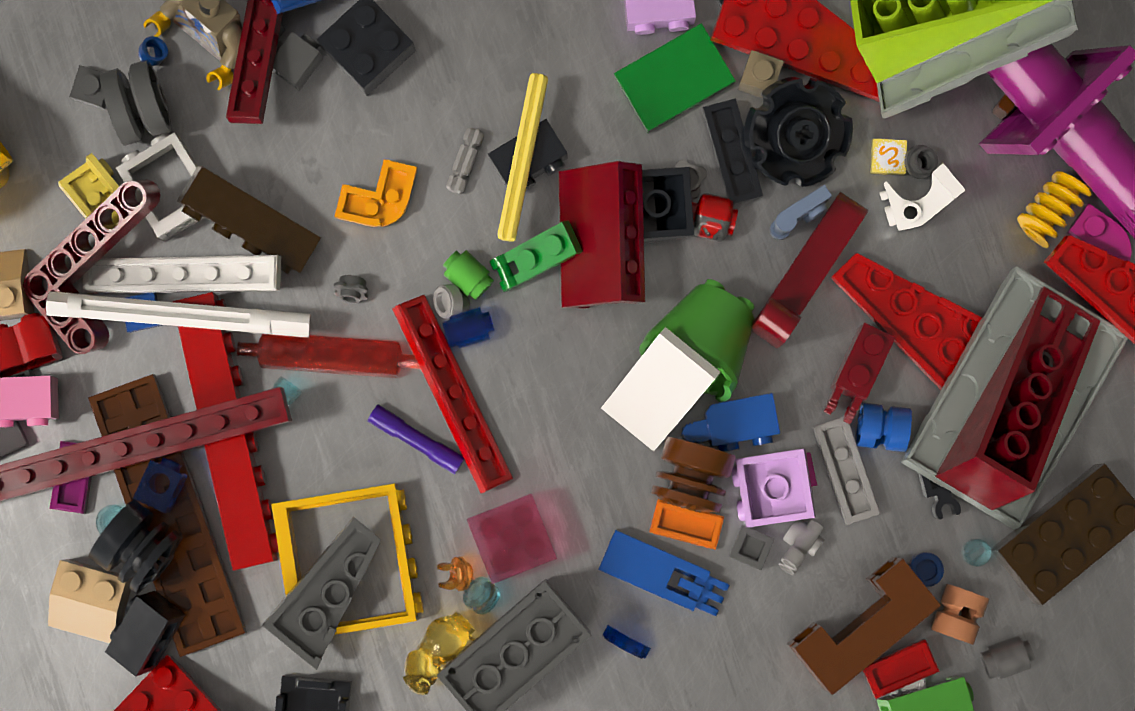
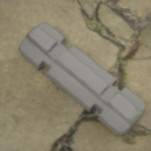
[446,128,484,194]

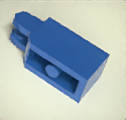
[680,393,780,452]

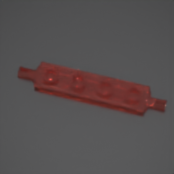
[237,334,421,378]

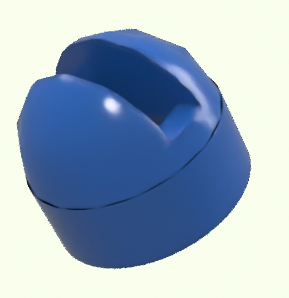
[138,36,168,66]

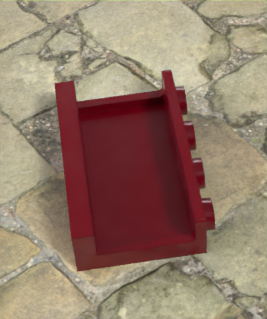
[559,161,645,309]

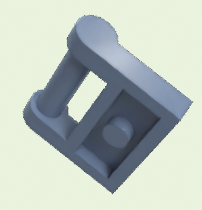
[769,185,832,240]

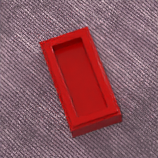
[863,639,940,699]

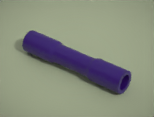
[367,404,464,475]

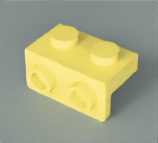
[58,153,119,226]

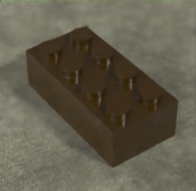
[990,463,1135,605]

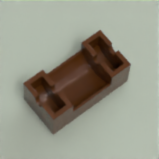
[787,557,941,695]

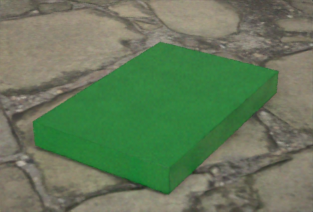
[614,23,736,133]

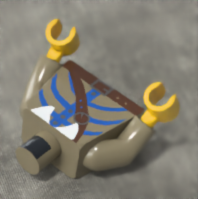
[143,0,242,90]

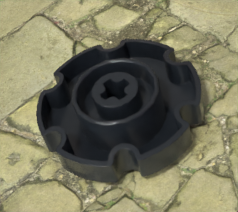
[744,76,853,187]

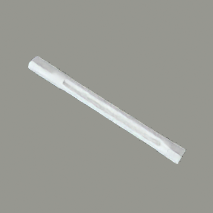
[46,291,311,338]

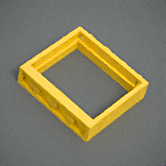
[271,483,424,635]

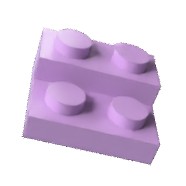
[732,449,816,528]

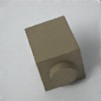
[737,50,784,98]

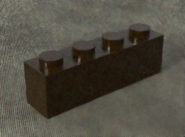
[177,166,321,274]

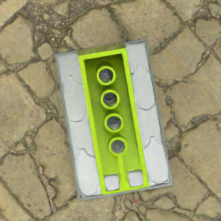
[850,0,1078,119]

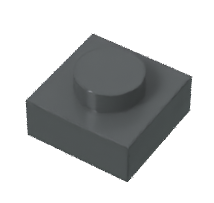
[69,65,106,109]
[729,525,774,570]

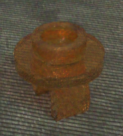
[437,556,473,591]

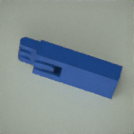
[598,530,730,616]

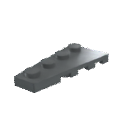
[262,516,381,670]

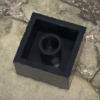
[316,0,416,96]

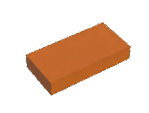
[649,499,724,550]

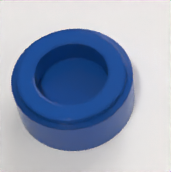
[908,552,944,587]

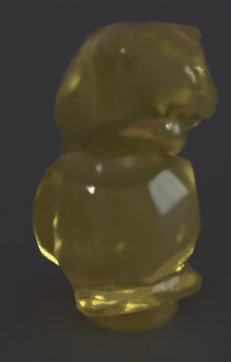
[403,611,475,695]

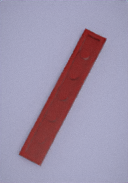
[392,295,513,494]

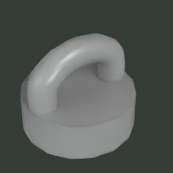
[433,284,470,319]

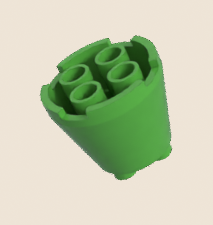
[639,279,755,402]

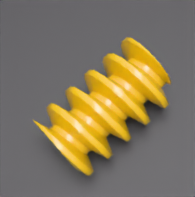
[1017,171,1092,248]

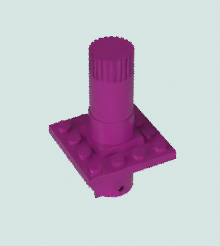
[979,44,1135,239]

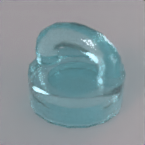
[463,577,500,615]

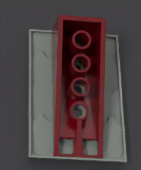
[901,266,1128,530]

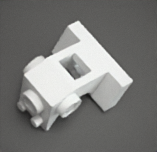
[879,163,965,231]

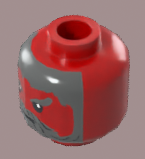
[692,193,738,242]

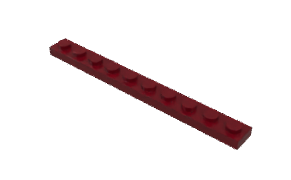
[0,387,292,502]

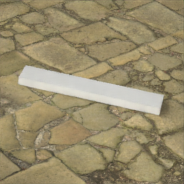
[83,255,281,294]

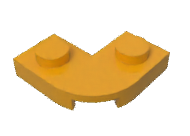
[334,159,418,228]

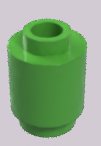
[443,250,494,300]

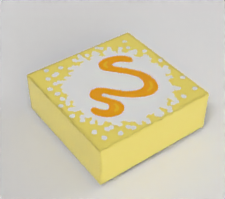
[870,138,907,176]

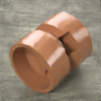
[931,584,989,645]

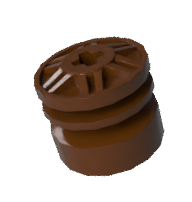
[651,436,736,513]

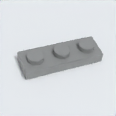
[812,417,880,525]

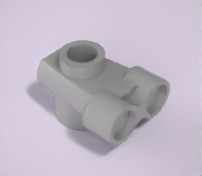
[778,519,825,575]

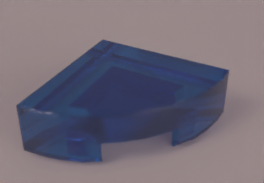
[602,625,651,659]

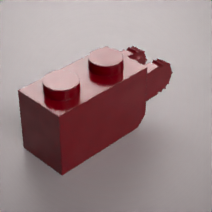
[824,322,896,424]

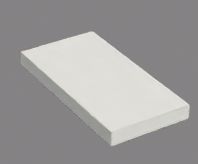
[601,327,720,451]

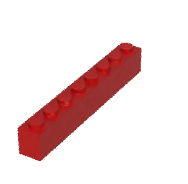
[172,292,279,571]

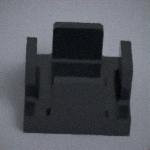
[275,675,352,711]

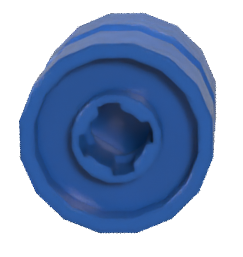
[856,403,912,452]

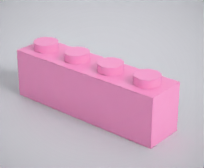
[0,376,59,428]

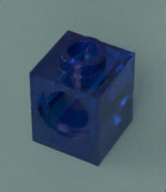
[133,457,188,513]

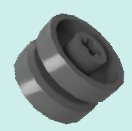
[100,59,172,146]

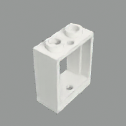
[116,132,204,242]

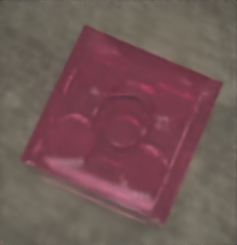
[467,493,557,584]

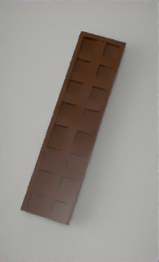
[88,374,247,657]

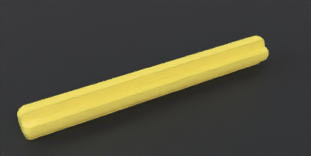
[497,73,548,242]

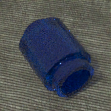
[442,307,495,349]

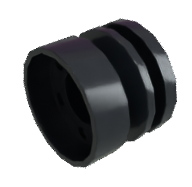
[88,499,183,594]

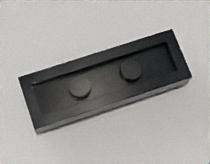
[702,98,763,205]

